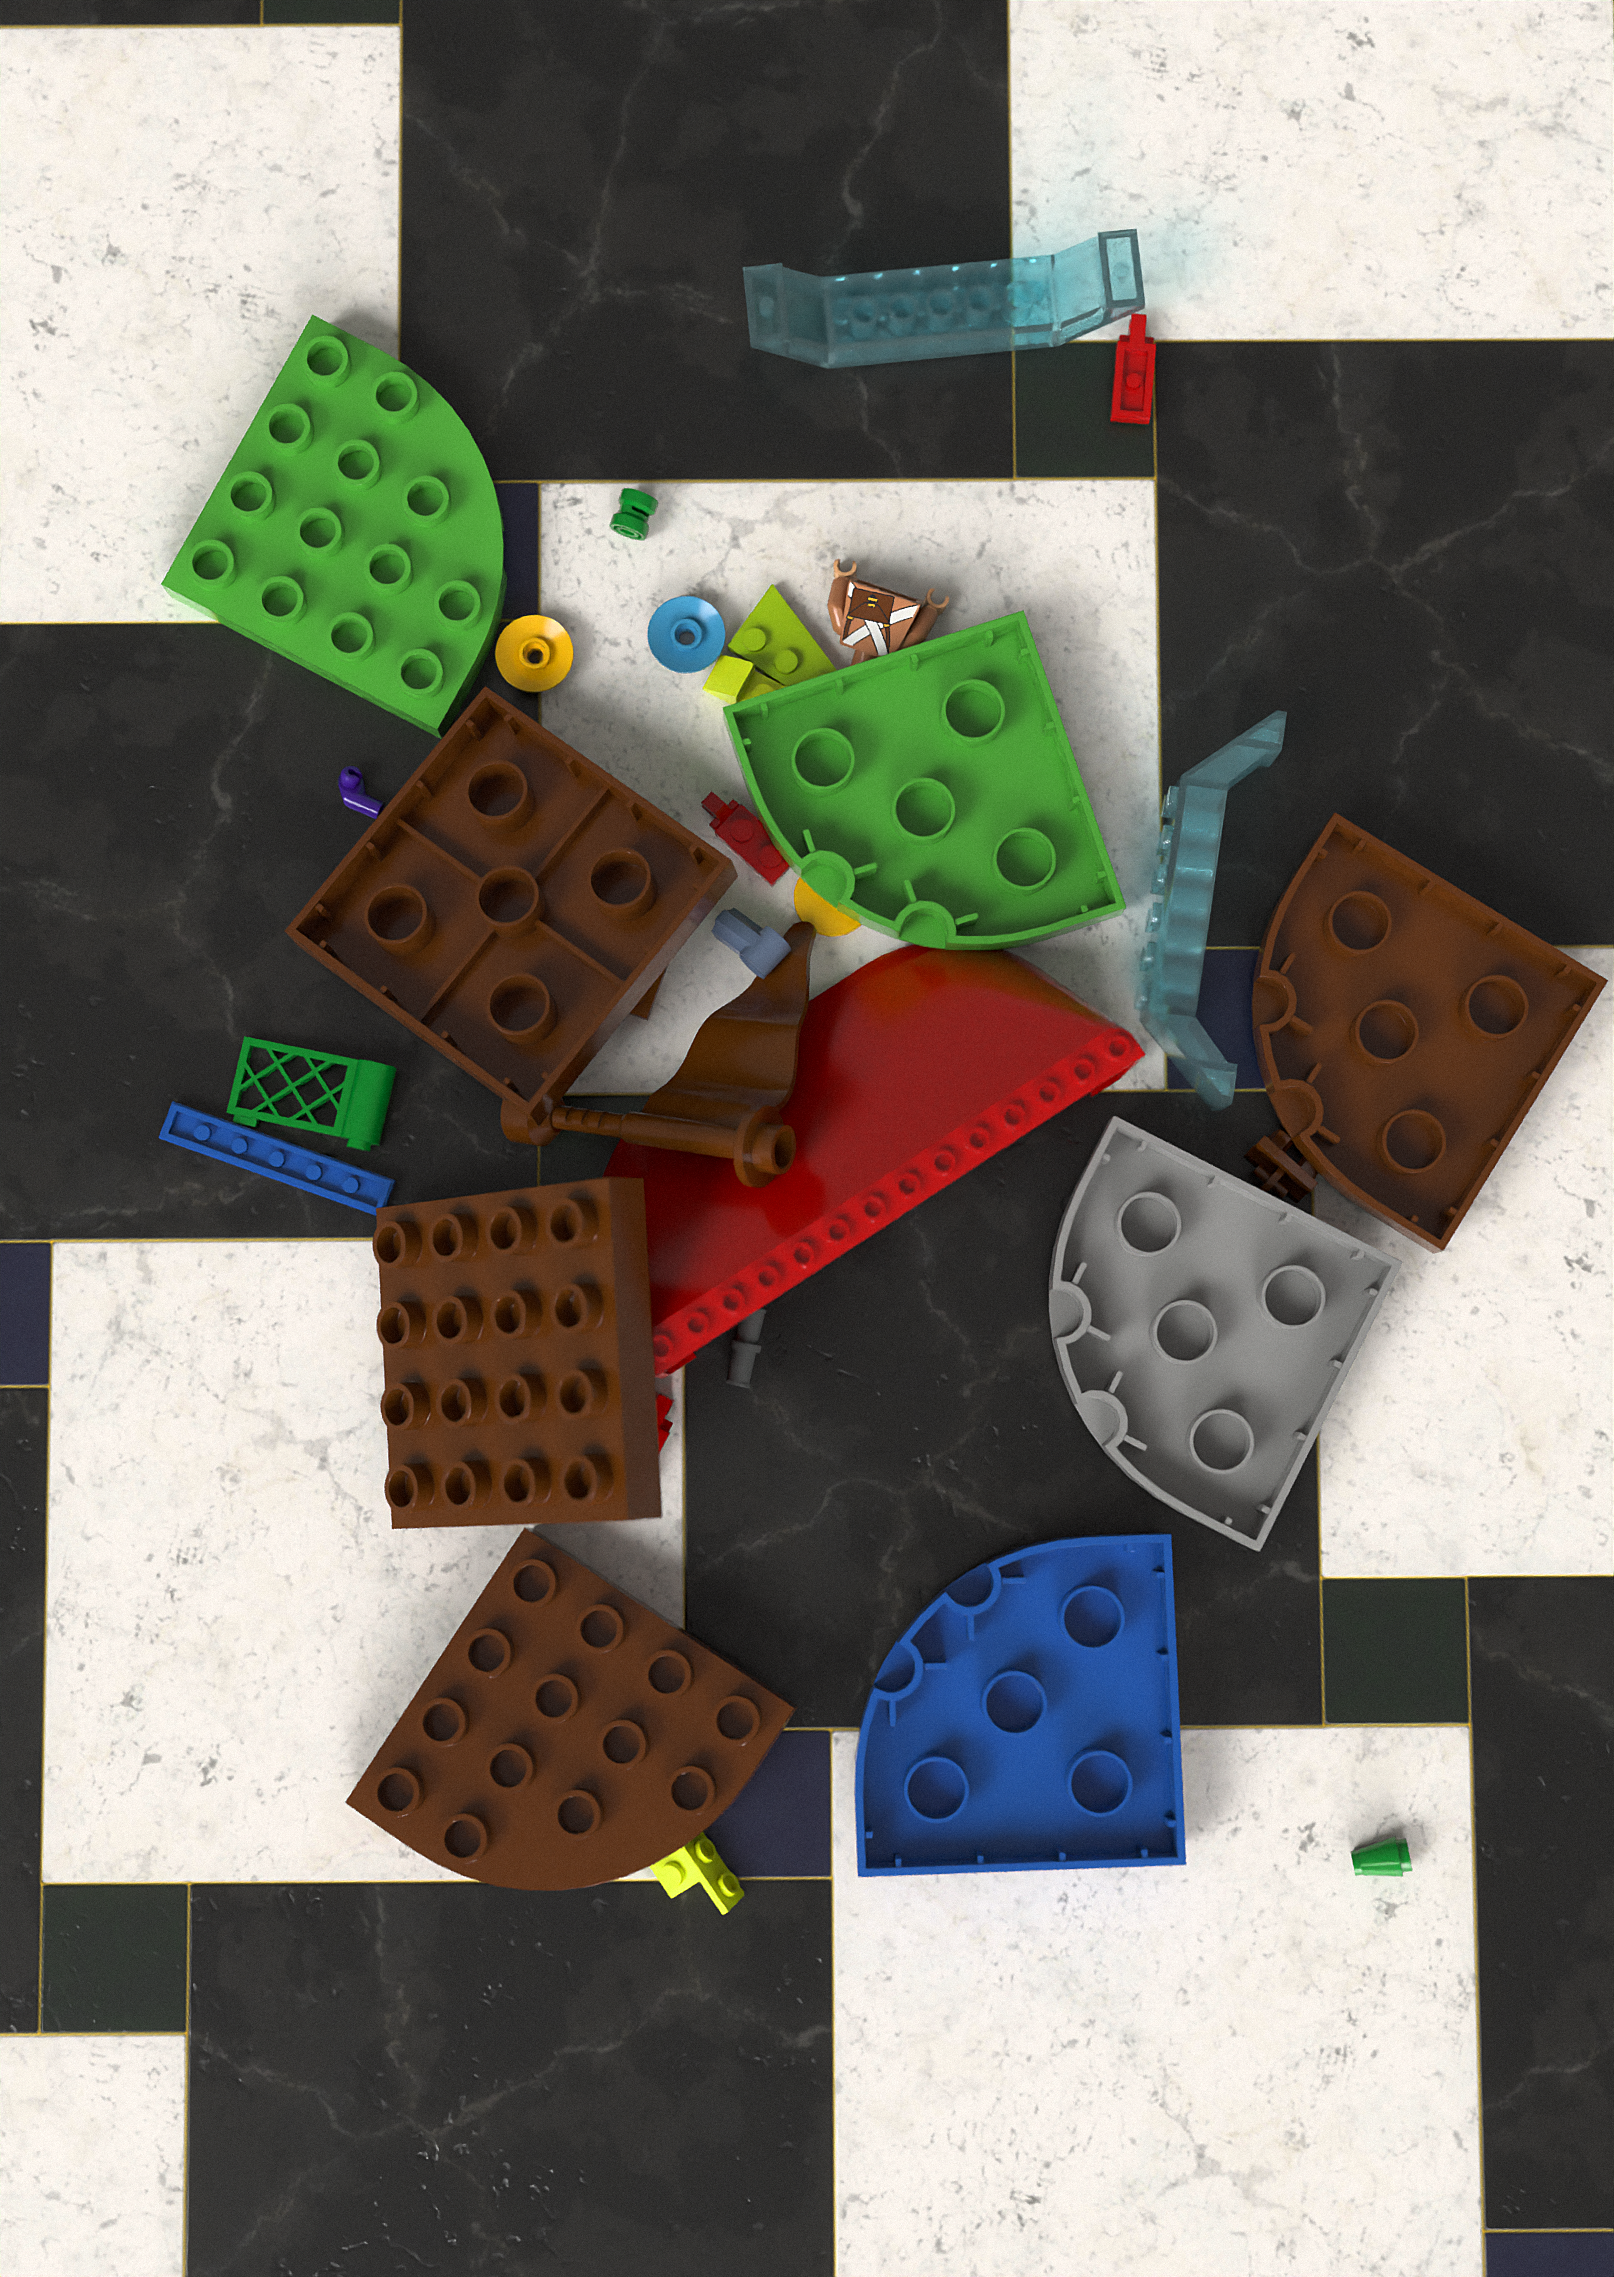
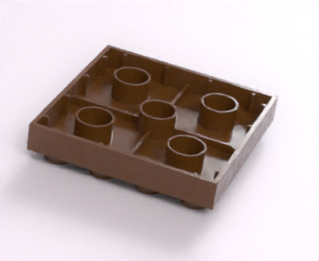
[285,686,738,1126]
[372,1177,663,1529]

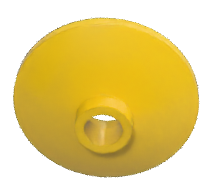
[495,615,574,693]

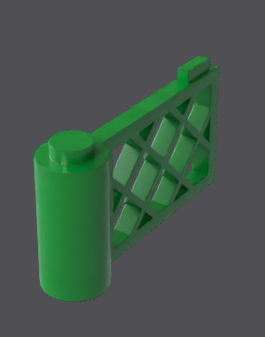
[226,1036,397,1151]

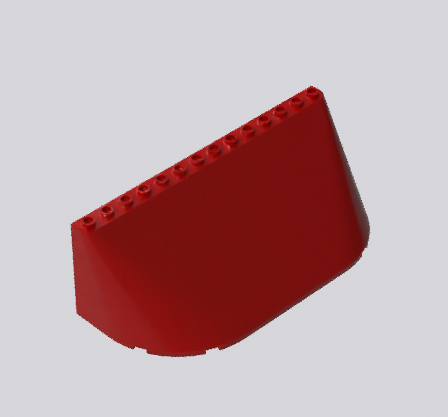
[603,944,1146,1379]

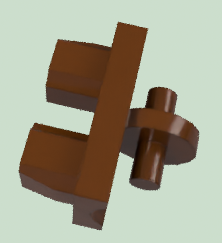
[1244,1129,1318,1203]

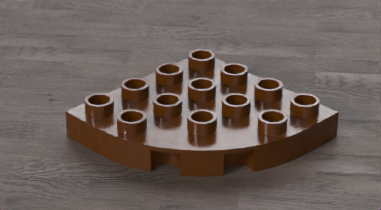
[1251,813,1608,1254]
[345,1527,798,1891]

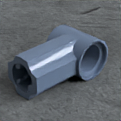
[712,908,791,979]

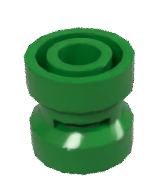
[609,488,658,541]

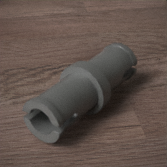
[725,1308,766,1388]

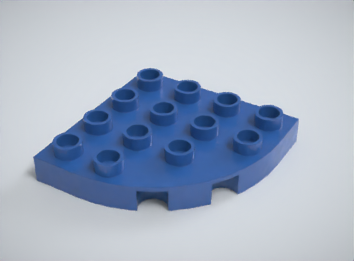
[854,1532,1187,1877]

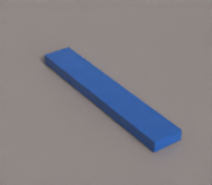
[159,1101,396,1216]

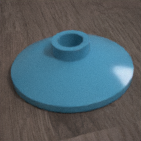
[647,596,725,674]

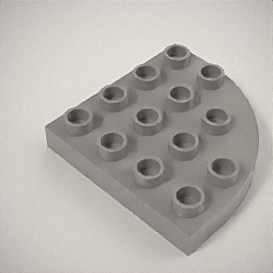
[1049,1116,1402,1552]

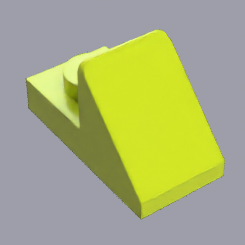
[703,654,785,705]

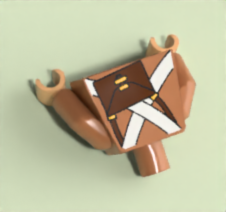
[827,559,949,666]

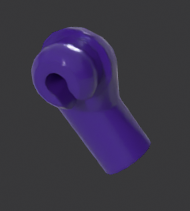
[338,766,385,819]

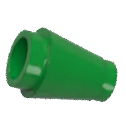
[1351,1836,1413,1877]

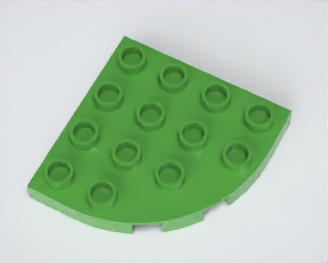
[161,314,507,739]
[723,610,1127,951]

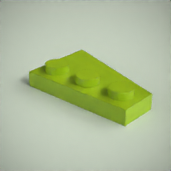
[727,584,837,687]

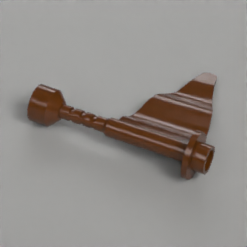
[501,921,817,1188]

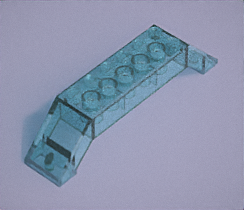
[743,229,1145,369]
[1134,710,1287,1112]

